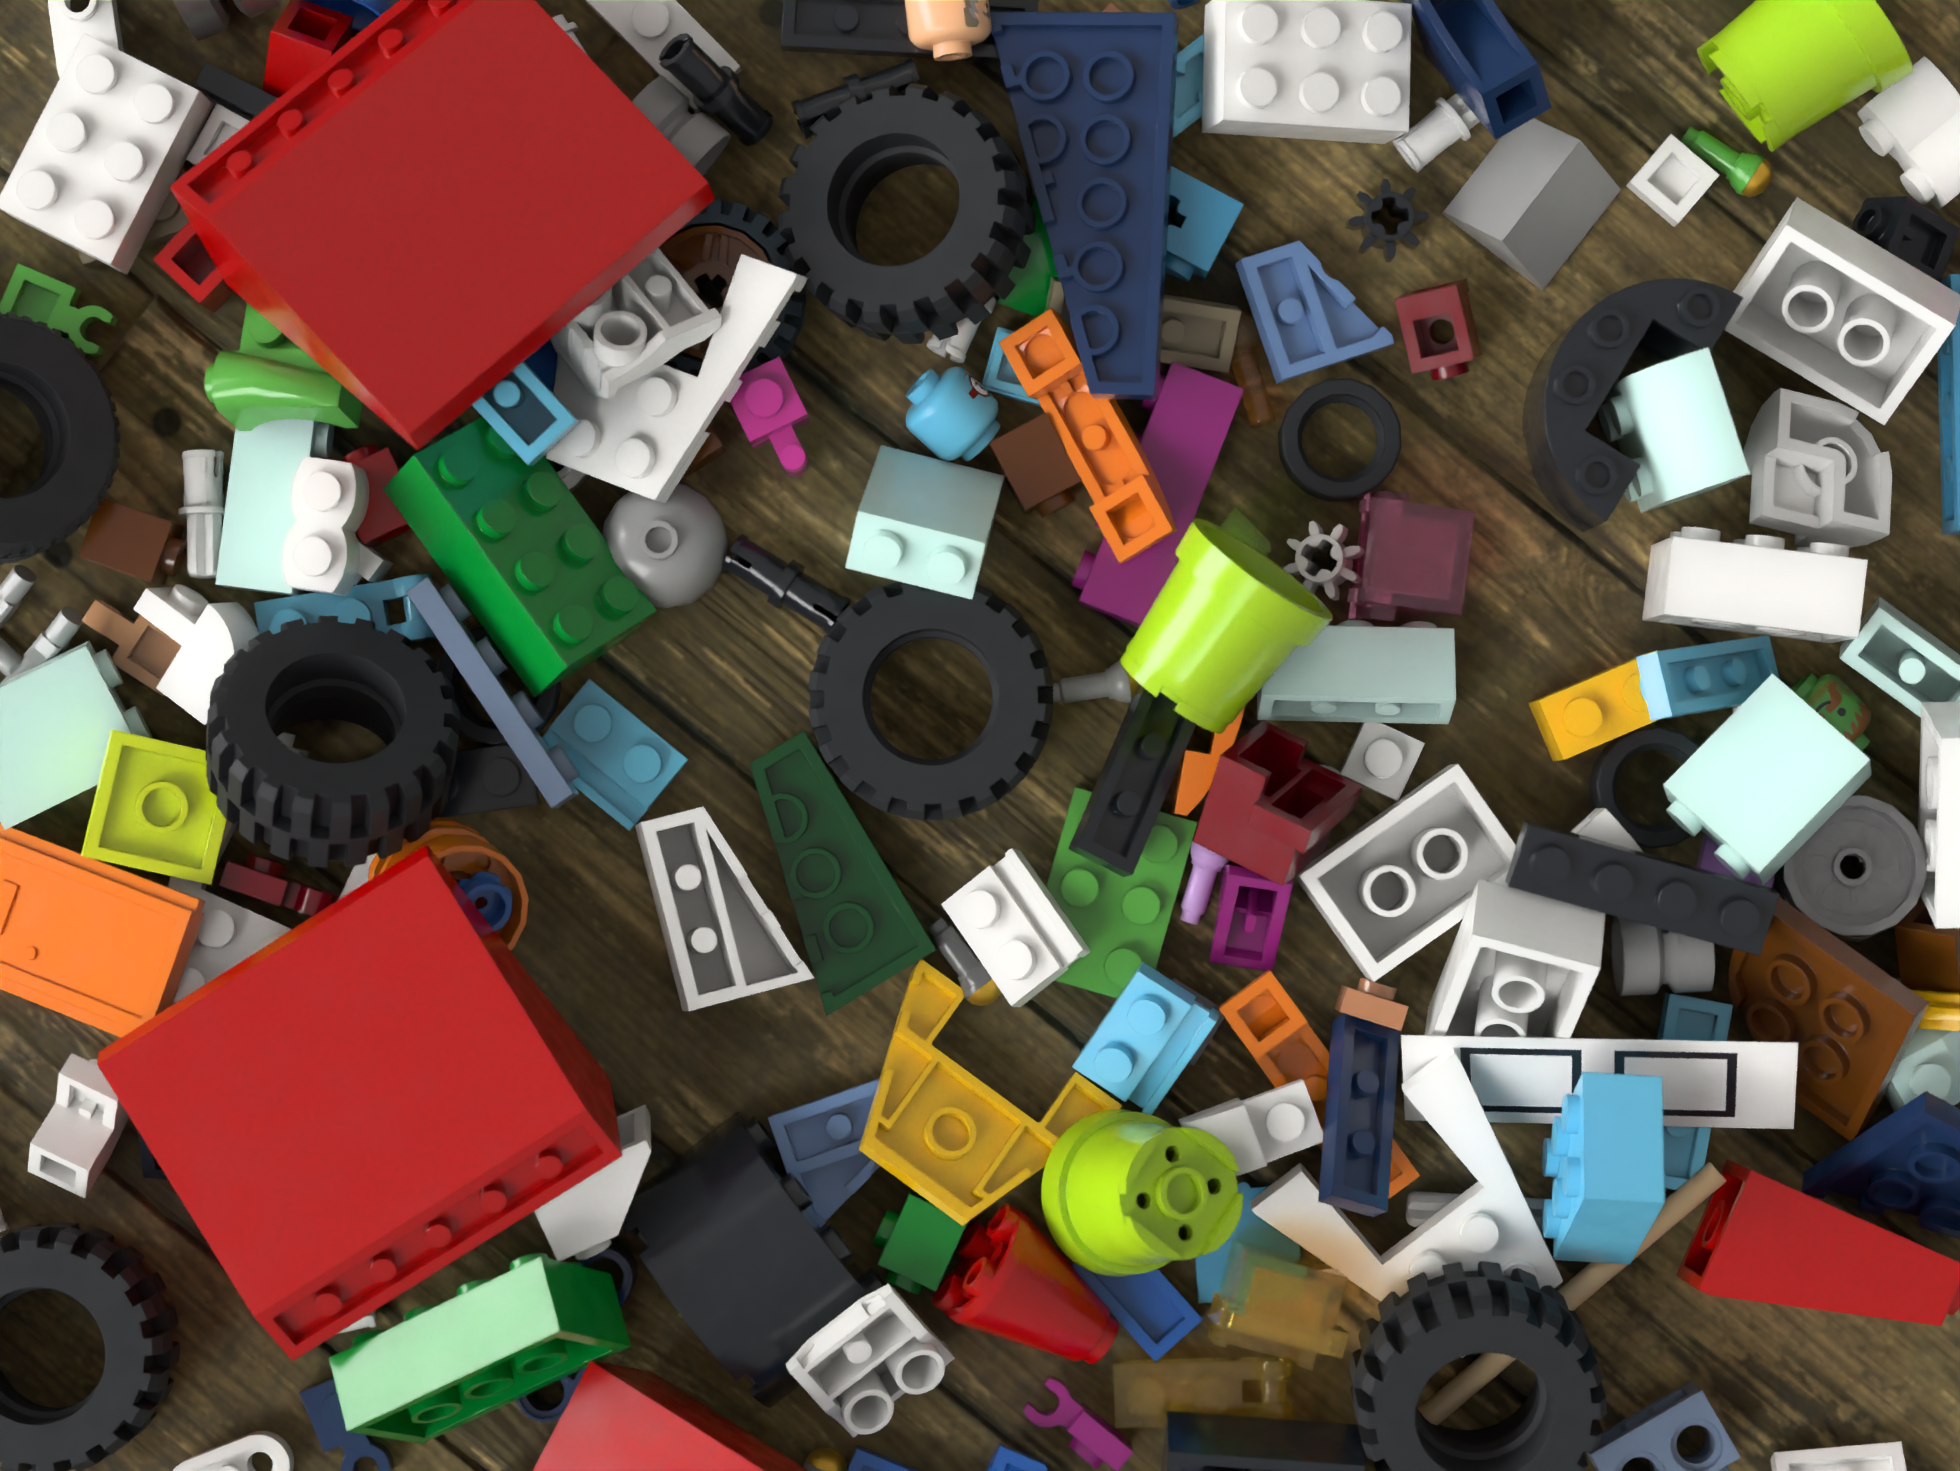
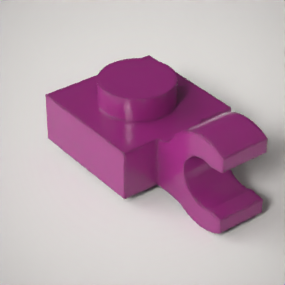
[1023,1375,1134,1471]

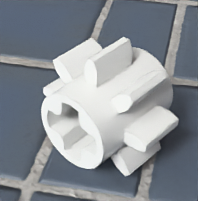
[1283,521,1365,601]

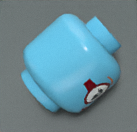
[905,366,1000,461]

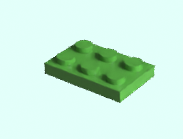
[1046,787,1198,998]

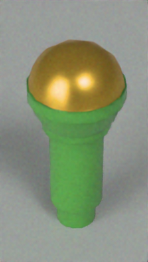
[1681,126,1772,197]

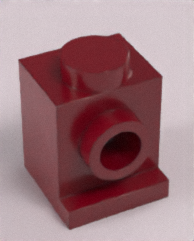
[1395,278,1482,380]

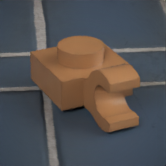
[81,599,182,696]

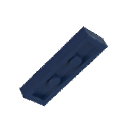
[1318,1014,1400,1217]

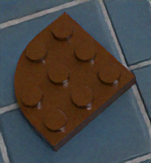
[1729,897,1929,1141]

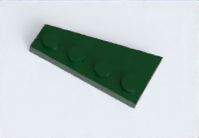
[750,731,936,1016]

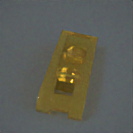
[1113,1357,1294,1429]

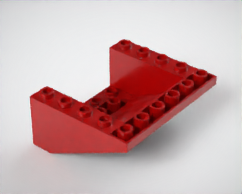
[169,0,715,450]
[97,844,623,1361]

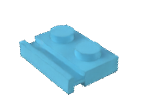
[542,679,689,831]
[1072,962,1221,1115]

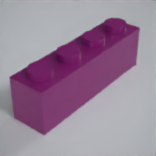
[1071,361,1244,628]

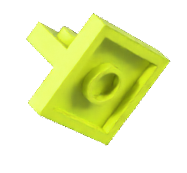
[81,730,226,885]

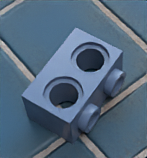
[1584,1381,1741,1471]

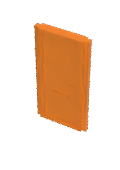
[0,822,205,1037]

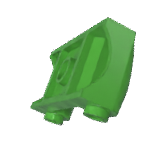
[204,303,362,431]

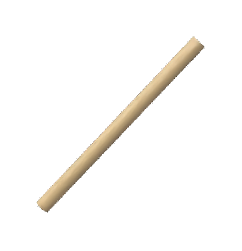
[1418,1162,1727,1425]

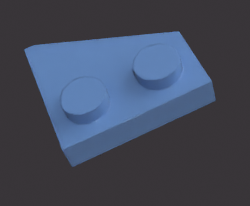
[1235,240,1395,384]
[768,1078,880,1228]

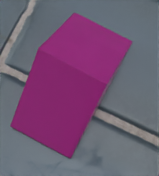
[1209,865,1293,972]

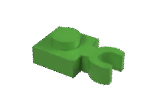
[0,263,118,357]

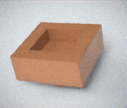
[1334,977,1409,1031]

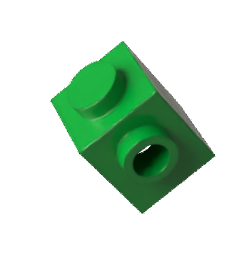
[872,1188,967,1294]

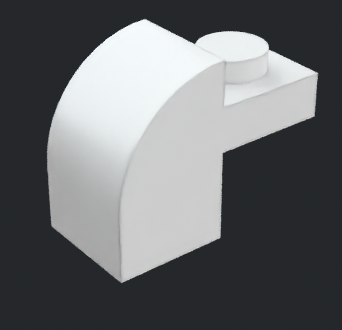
[133,584,259,725]
[27,1053,129,1198]
[1178,1079,1323,1176]

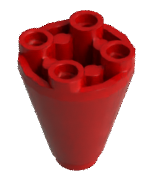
[932,1203,1119,1364]

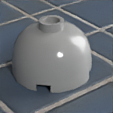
[602,483,728,608]

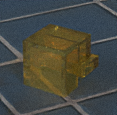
[1206,1238,1349,1370]

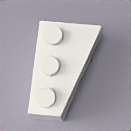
[635,806,814,1011]

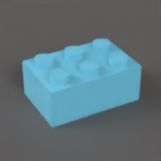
[1542,1072,1665,1264]

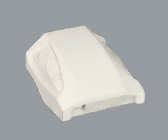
[550,248,722,399]
[785,1284,955,1438]

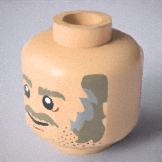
[905,0,992,61]

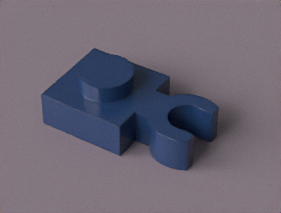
[299,1377,393,1471]

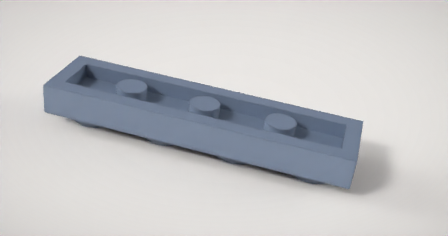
[406,577,580,808]

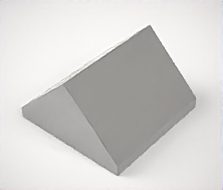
[1442,118,1621,291]

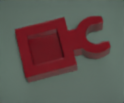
[219,853,339,916]

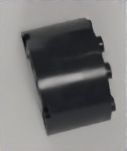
[1522,278,1744,532]
[622,1111,886,1408]

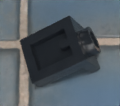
[1852,196,1960,282]

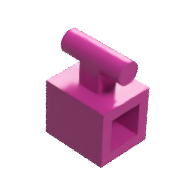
[730,356,811,477]

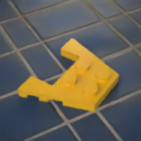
[858,959,1122,1226]

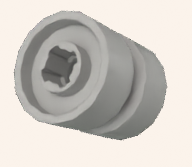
[632,75,731,176]
[1610,915,1715,997]

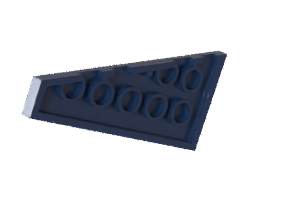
[990,12,1179,400]
[1802,1091,1960,1239]

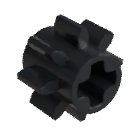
[1346,179,1428,262]

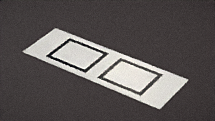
[1401,1035,1798,1129]

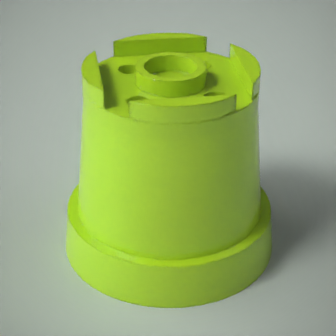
[1697,0,1913,152]
[1120,518,1333,734]
[1041,1109,1243,1277]

